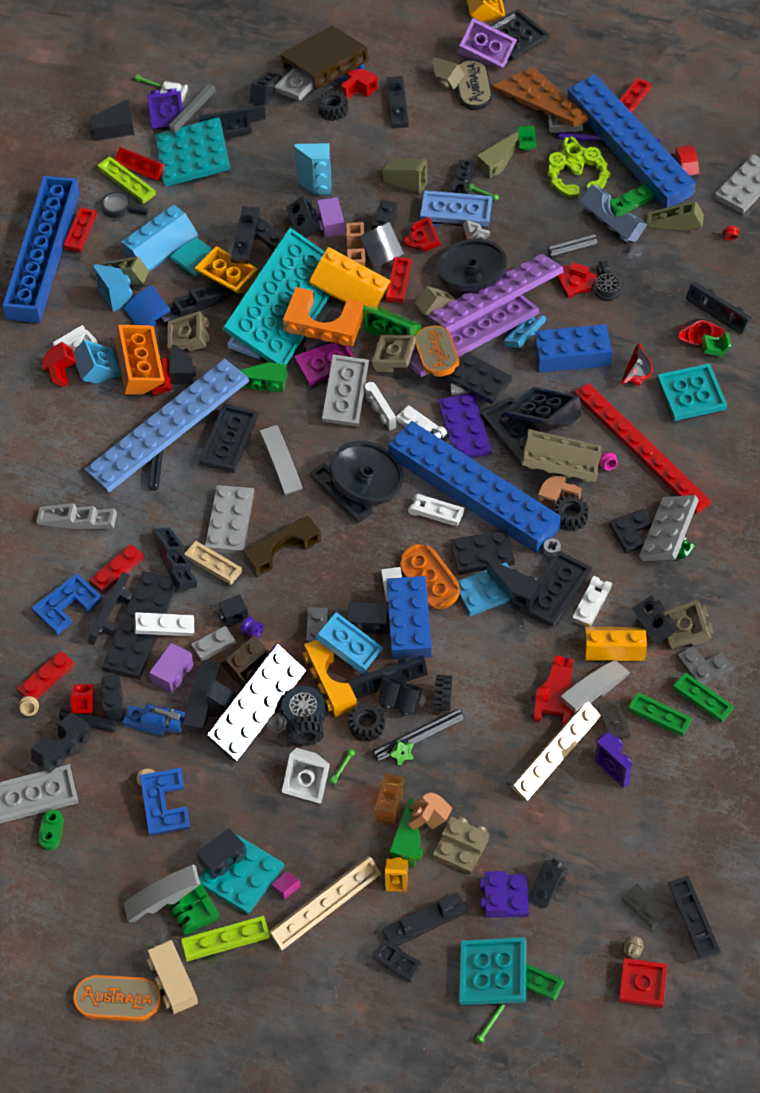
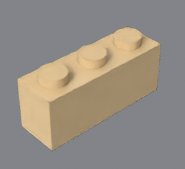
[146,940,198,1014]

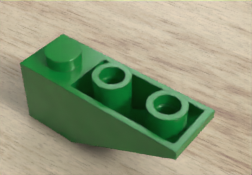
[240,362,288,393]

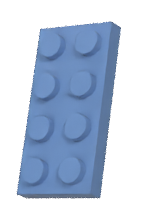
[420,191,492,226]

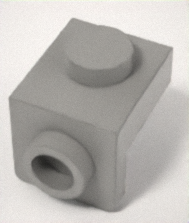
[463,220,490,240]

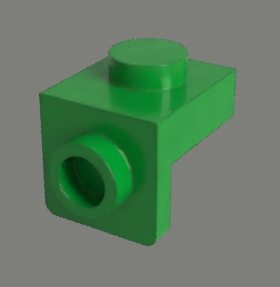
[518,125,537,151]
[701,332,731,357]

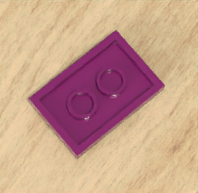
[294,342,355,386]

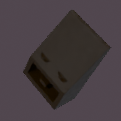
[220,635,269,687]

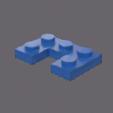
[32,573,102,635]
[140,768,191,836]

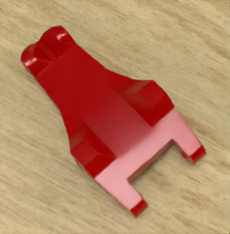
[534,655,574,727]

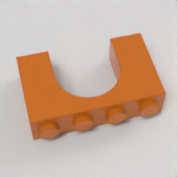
[283,287,365,347]

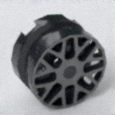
[595,273,621,302]

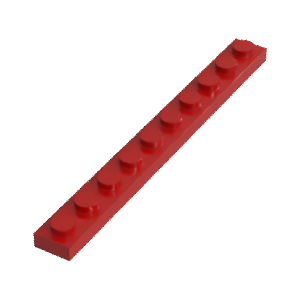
[575,383,711,514]

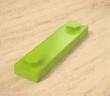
[97,156,156,204]
[181,916,270,961]

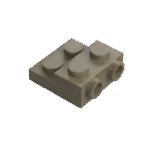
[168,311,209,353]
[371,335,416,372]
[663,600,714,649]
[433,816,489,875]

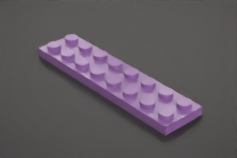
[427,254,563,332]
[408,294,539,377]

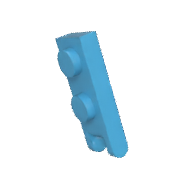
[504,316,546,348]

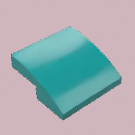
[170,238,213,276]

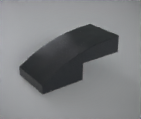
[372,939,422,982]

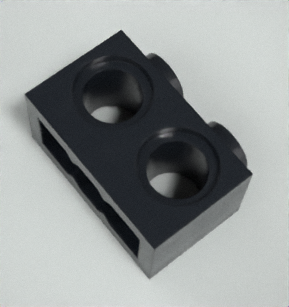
[286,196,321,238]
[632,595,676,645]

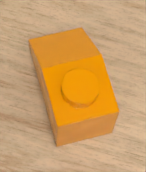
[385,857,408,892]

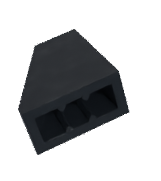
[89,100,134,141]

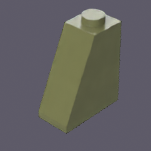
[382,159,427,195]

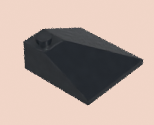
[502,387,582,425]

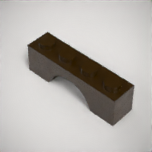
[243,515,321,578]

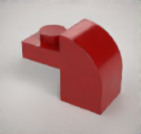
[341,69,378,99]
[671,145,699,175]
[42,342,76,387]

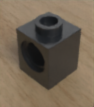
[217,594,249,628]

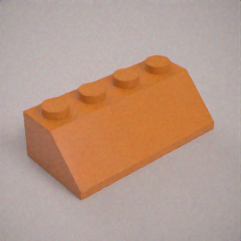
[114,325,165,394]

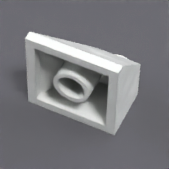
[282,748,330,803]

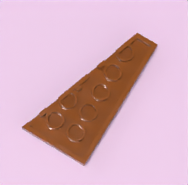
[492,67,588,127]

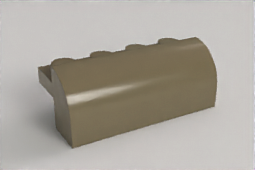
[521,429,602,482]

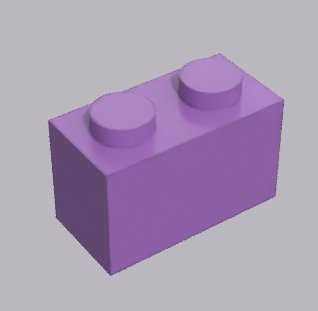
[315,197,345,237]
[149,643,193,693]

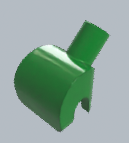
[677,538,695,559]

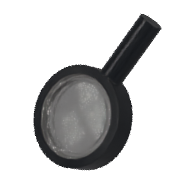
[101,192,149,218]

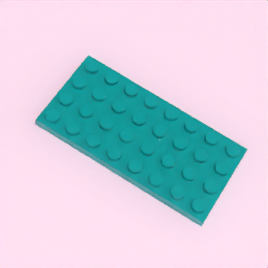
[222,228,330,364]

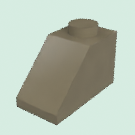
[432,57,465,90]
[415,286,455,316]

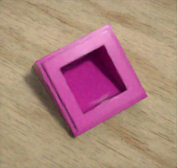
[271,872,300,900]

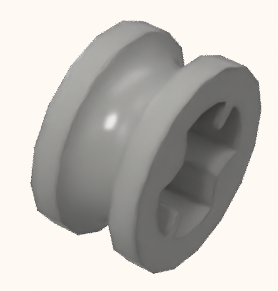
[543,538,561,558]

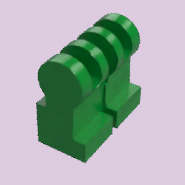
[167,881,220,935]

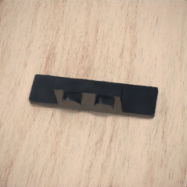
[199,105,266,138]

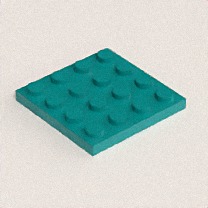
[155,117,231,187]

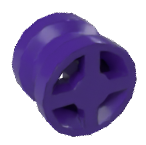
[239,616,264,639]

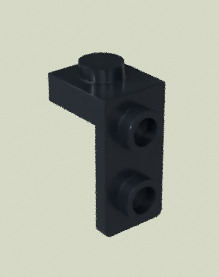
[528,858,568,908]

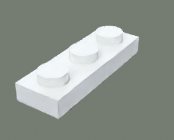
[134,613,194,636]

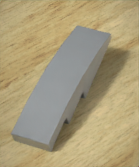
[260,425,303,496]
[36,503,117,529]
[561,660,630,713]
[124,865,200,923]

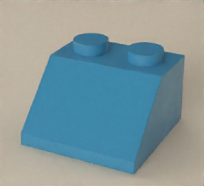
[93,264,133,312]
[73,340,121,384]

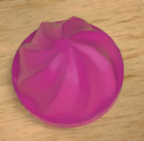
[599,452,618,471]

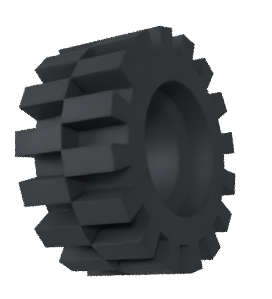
[318,90,348,121]
[554,495,589,531]
[434,674,453,712]
[348,702,385,742]
[286,714,324,747]

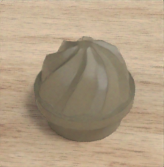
[622,936,644,959]

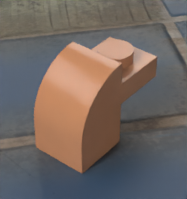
[538,476,582,510]
[408,793,452,830]

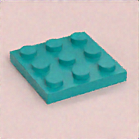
[657,363,728,421]
[198,835,284,915]
[459,937,526,1005]

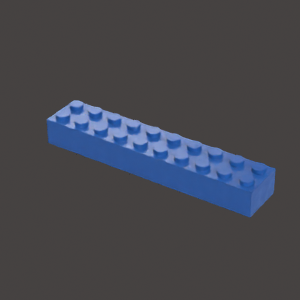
[567,74,695,208]
[3,176,80,323]
[388,421,561,554]

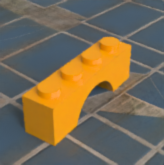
[302,640,357,717]

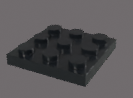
[489,9,550,61]

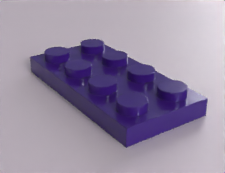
[438,393,492,458]

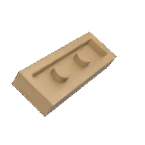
[184,541,242,585]

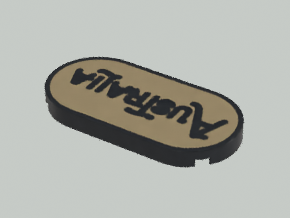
[457,59,492,110]

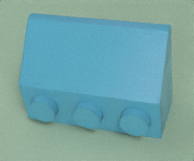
[295,143,331,195]

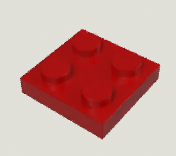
[619,958,667,1008]

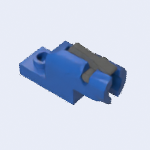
[123,704,185,735]

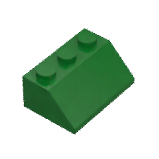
[363,305,421,338]

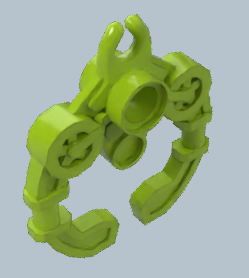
[548,137,610,198]

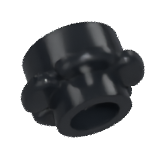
[596,261,611,275]

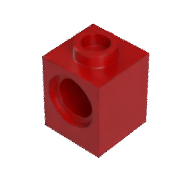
[71,684,95,713]

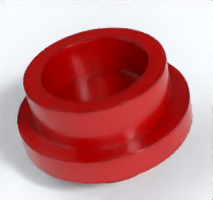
[722,225,740,240]

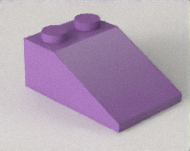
[456,18,517,69]

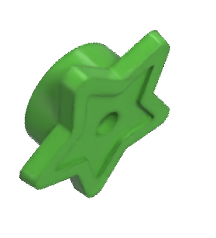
[389,741,413,765]

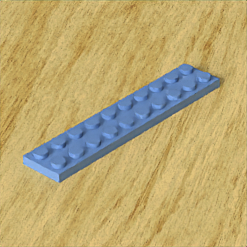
[85,359,249,493]

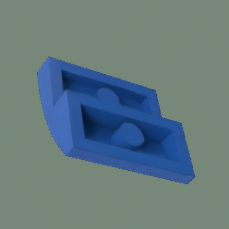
[123,285,170,326]

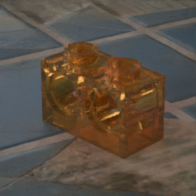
[375,773,405,824]

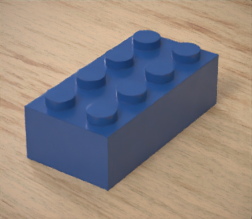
[534,324,612,373]
[386,576,432,660]

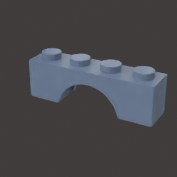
[580,184,647,242]

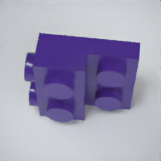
[148,88,185,129]
[594,732,632,788]
[480,871,529,918]

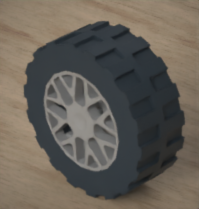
[281,686,326,724]

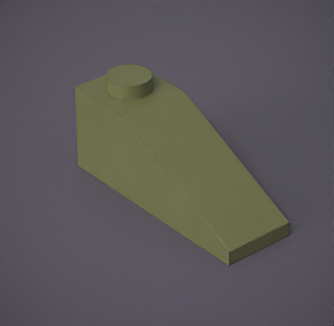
[477,132,518,179]
[646,200,704,231]
[92,256,149,286]

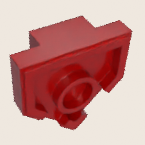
[403,217,441,252]
[558,262,597,298]

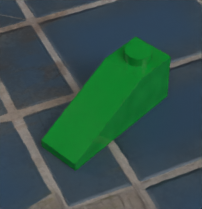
[390,798,423,867]

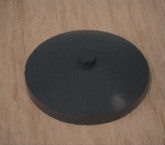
[437,239,507,291]
[329,441,404,505]

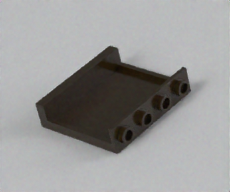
[280,25,369,90]

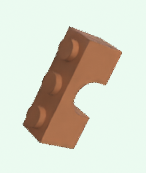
[346,222,365,267]

